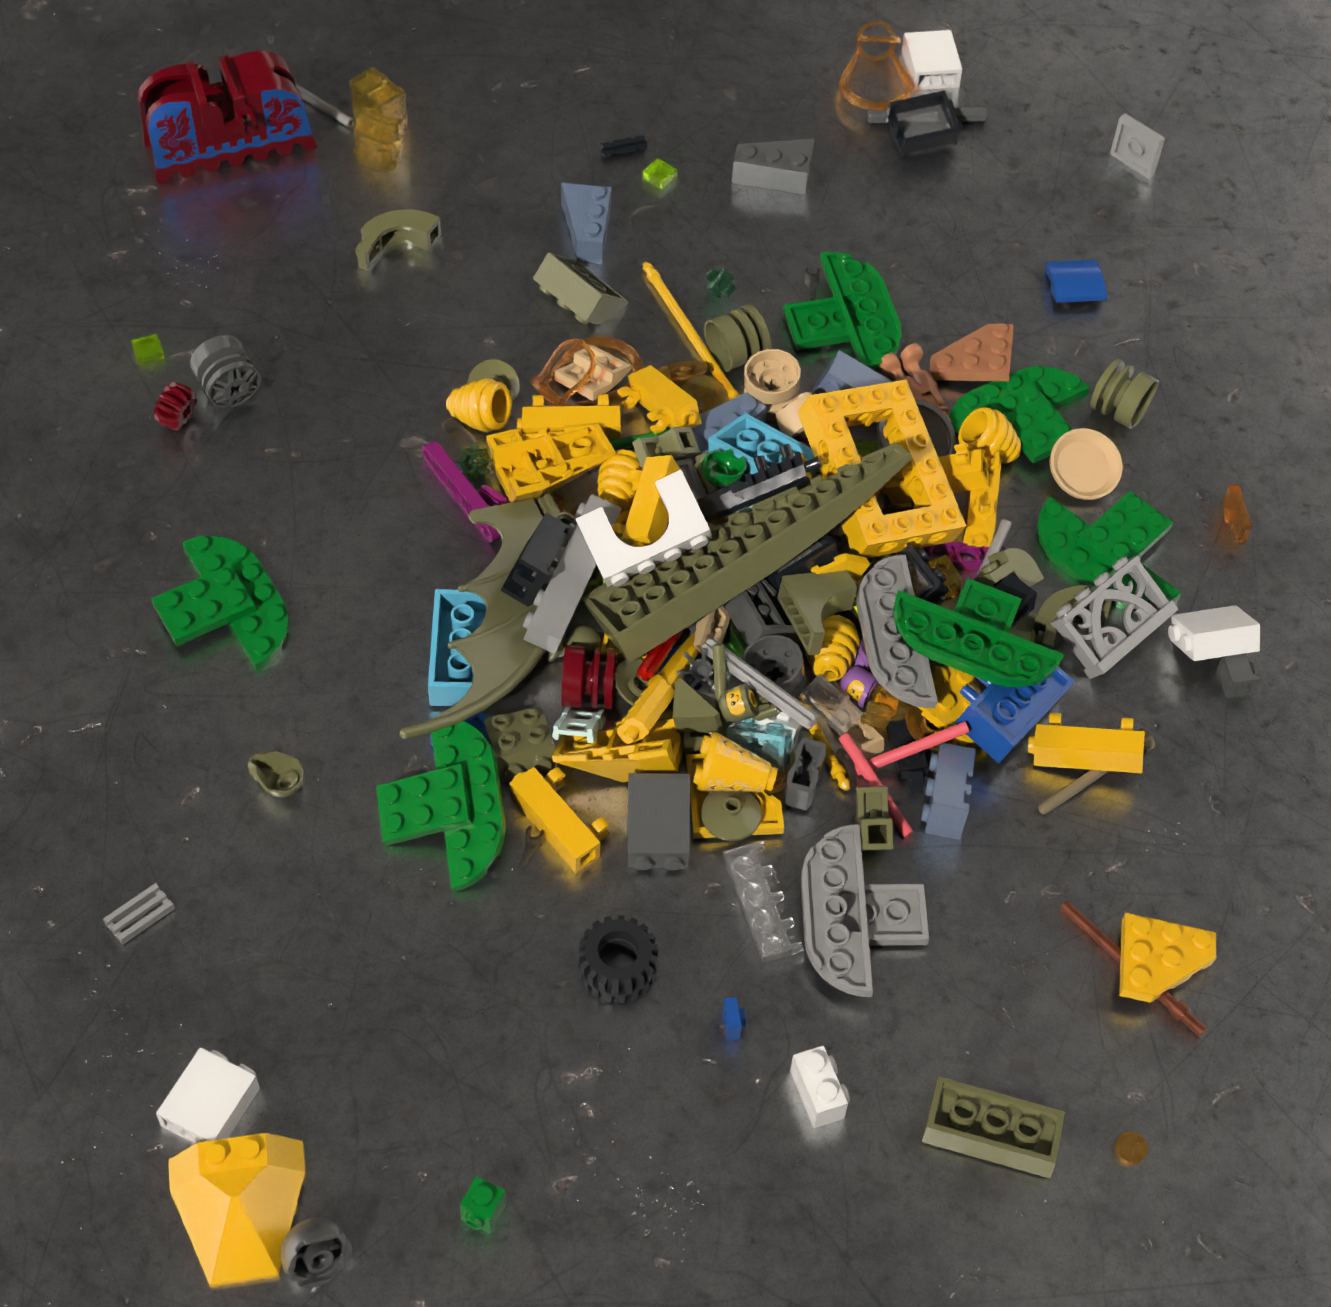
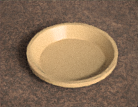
[1050,428,1123,500]

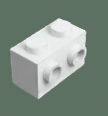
[790,1046,850,1128]

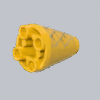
[692,731,778,792]

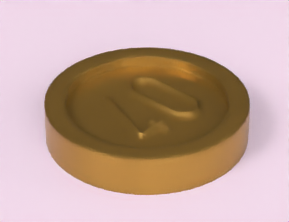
[1114,1131,1148,1165]

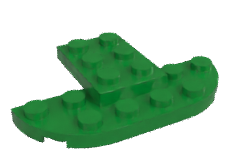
[783,252,902,371]
[949,366,1090,463]
[1037,491,1181,612]
[151,536,289,671]
[893,578,1065,688]
[376,721,506,892]

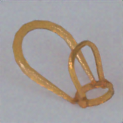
[838,20,915,111]
[529,336,643,406]

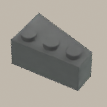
[723,579,803,651]

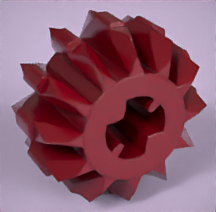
[153,382,197,430]

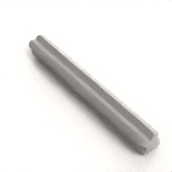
[702,638,818,729]

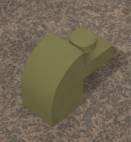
[632,427,700,468]
[973,548,1044,587]
[855,786,893,850]

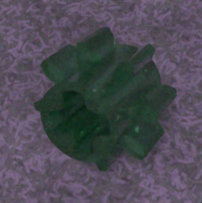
[705,266,737,298]
[456,443,493,479]

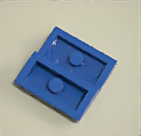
[1045,259,1108,303]

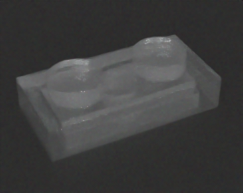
[799,674,864,736]

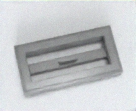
[103,883,175,945]

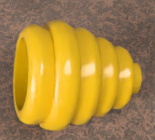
[446,378,512,432]
[958,407,1021,464]
[597,449,642,513]
[803,615,861,681]

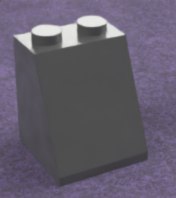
[627,773,690,871]

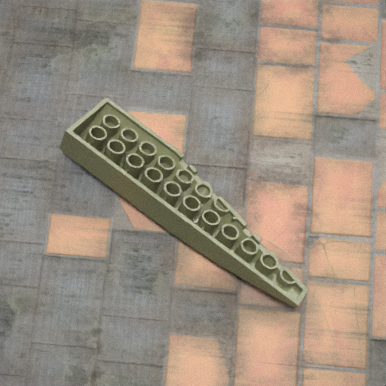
[581,443,912,663]

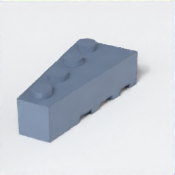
[656,392,767,476]

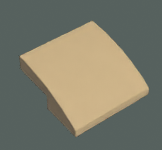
[554,345,631,401]

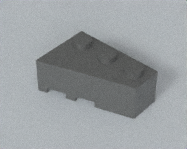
[732,138,815,195]

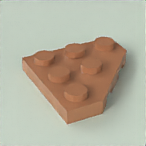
[929,323,1014,382]

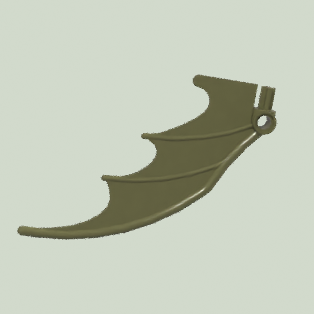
[400,493,577,739]

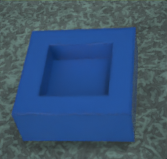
[722,997,746,1041]

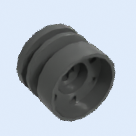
[190,335,261,408]
[742,635,808,702]

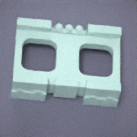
[552,707,605,743]

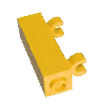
[617,365,702,434]
[517,394,621,440]
[882,443,989,505]
[963,450,1002,548]
[611,455,683,547]
[1028,713,1145,773]
[510,767,610,873]

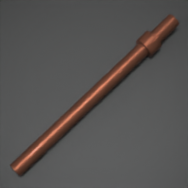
[1060,900,1208,1038]

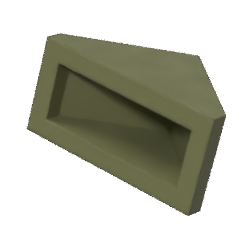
[672,678,723,733]

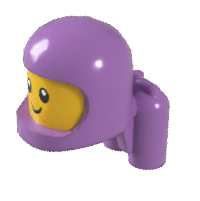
[840,666,884,708]

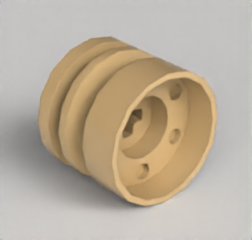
[744,349,801,421]

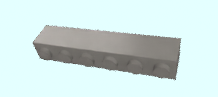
[522,494,622,654]

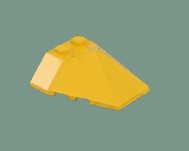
[486,424,615,503]
[552,710,683,783]
[169,1133,306,1287]

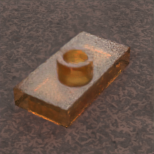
[1222,484,1252,545]

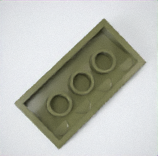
[922,1076,1065,1179]

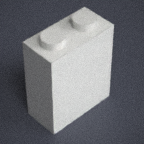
[902,30,962,91]
[1168,605,1260,661]
[156,1047,260,1144]

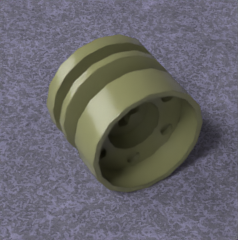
[704,304,771,372]
[1090,358,1159,429]

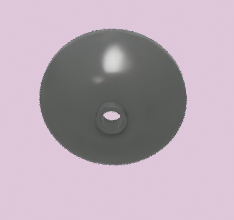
[877,399,956,457]

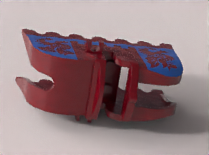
[137,50,317,184]

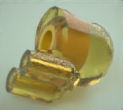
[860,684,911,728]

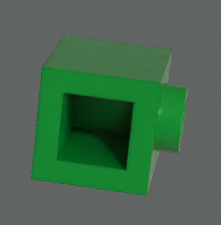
[460,1176,507,1234]

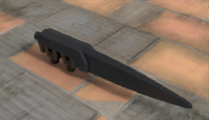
[665,444,822,532]

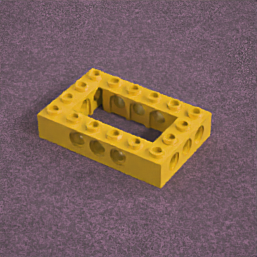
[797,380,966,558]

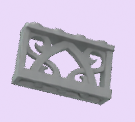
[1050,555,1179,679]

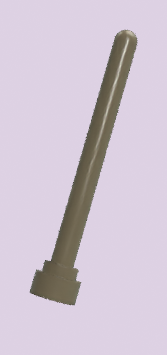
[1038,728,1155,814]

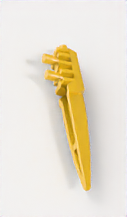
[617,632,699,744]

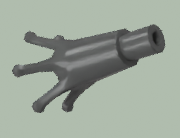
[677,648,714,689]

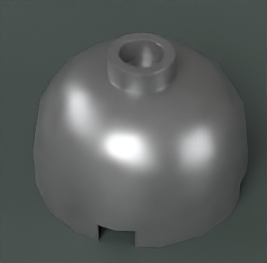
[281,1217,352,1288]

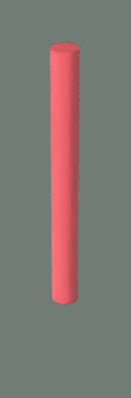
[854,721,970,776]
[838,733,914,838]

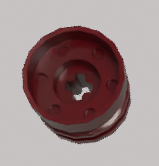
[561,645,619,710]

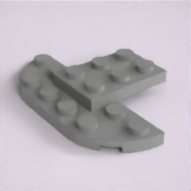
[856,555,955,708]
[801,824,929,997]

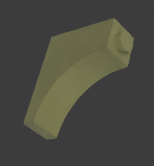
[777,570,858,655]

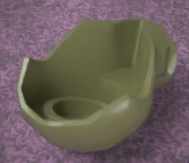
[247,751,305,798]

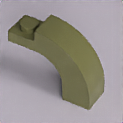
[356,209,441,271]
[1033,585,1111,649]

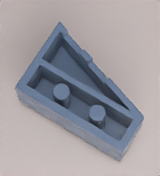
[561,182,611,264]
[811,350,893,424]
[921,743,976,840]

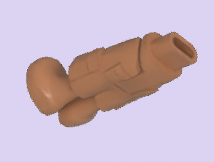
[878,343,951,422]

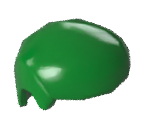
[701,449,747,488]

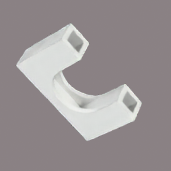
[576,470,712,587]

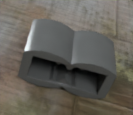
[784,737,826,811]

